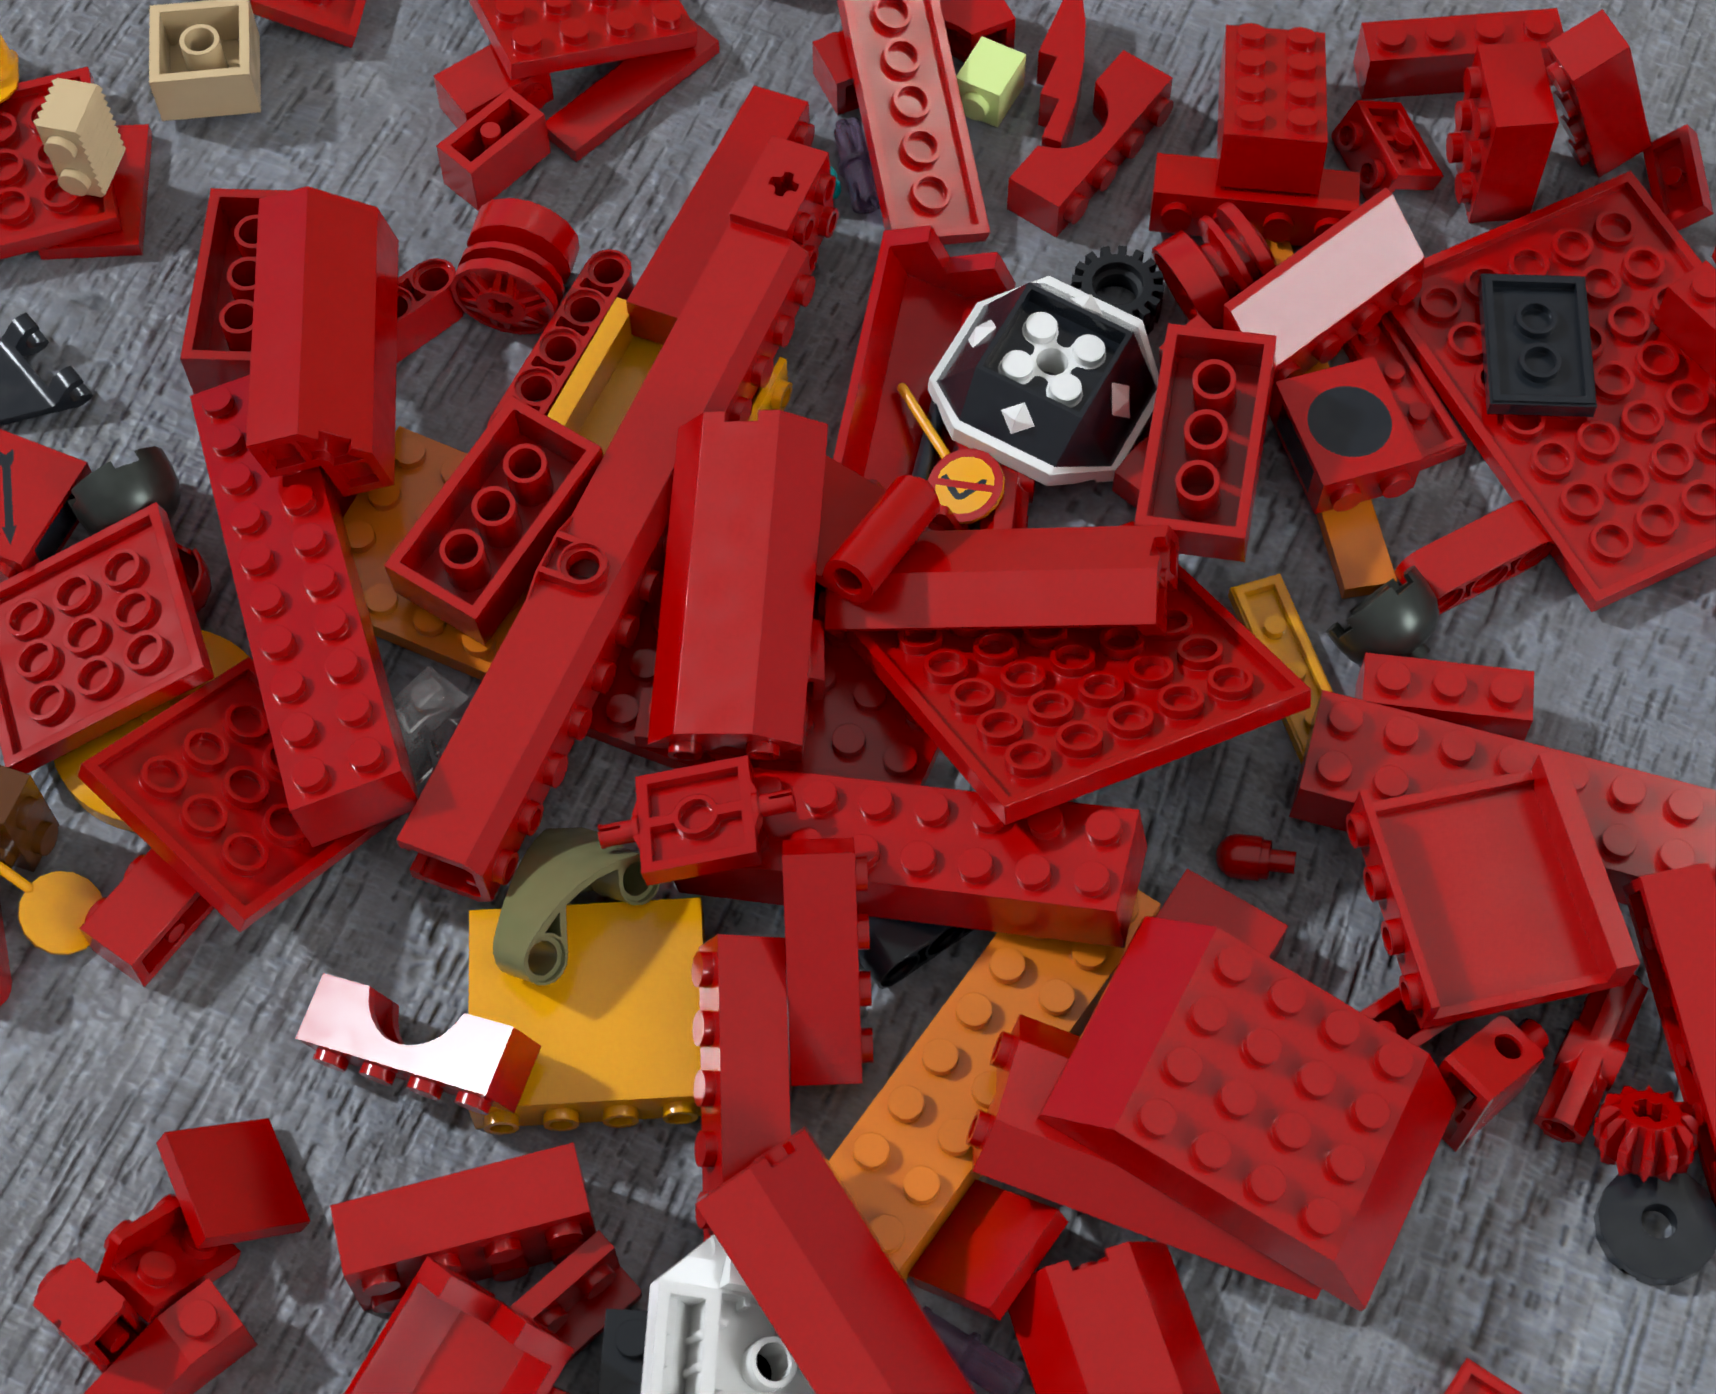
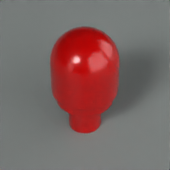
[1216,834,1297,882]

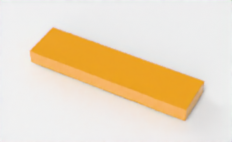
[1228,573,1333,764]

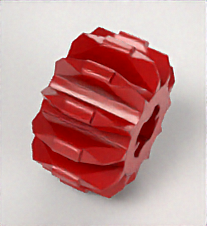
[1593,1085,1700,1183]

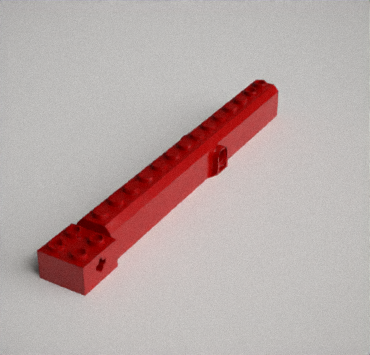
[396,135,839,902]

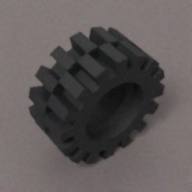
[1071,245,1164,335]

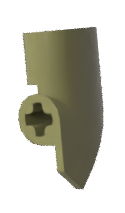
[493,827,660,985]

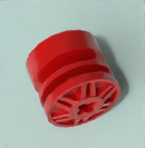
[450,198,580,335]
[1152,201,1276,330]

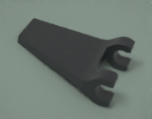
[0,313,93,426]

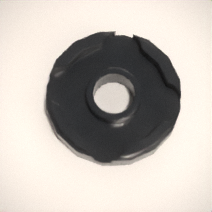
[1594,1173,1716,1285]

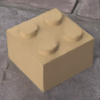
[149,0,261,121]

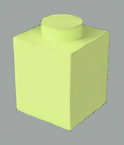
[956,37,1026,128]

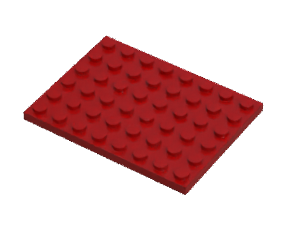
[1386,170,1716,612]

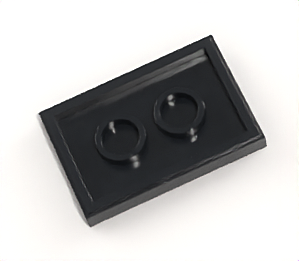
[1478,273,1597,417]

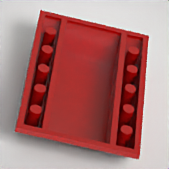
[1038,916,1458,1312]

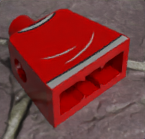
[1438,1015,1549,1152]

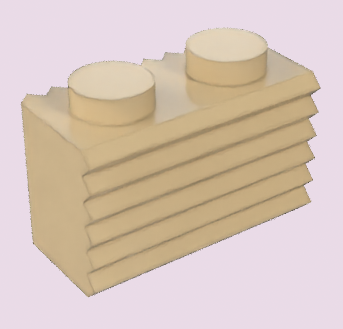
[33,78,126,197]

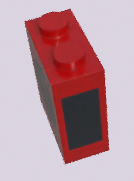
[1268,356,1424,514]
[0,429,92,583]

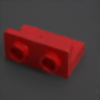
[1331,100,1444,201]
[98,1193,241,1323]
[510,1230,642,1364]

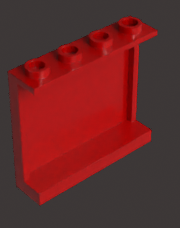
[1346,750,1640,1029]

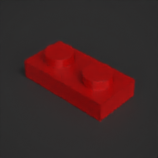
[1643,124,1714,231]

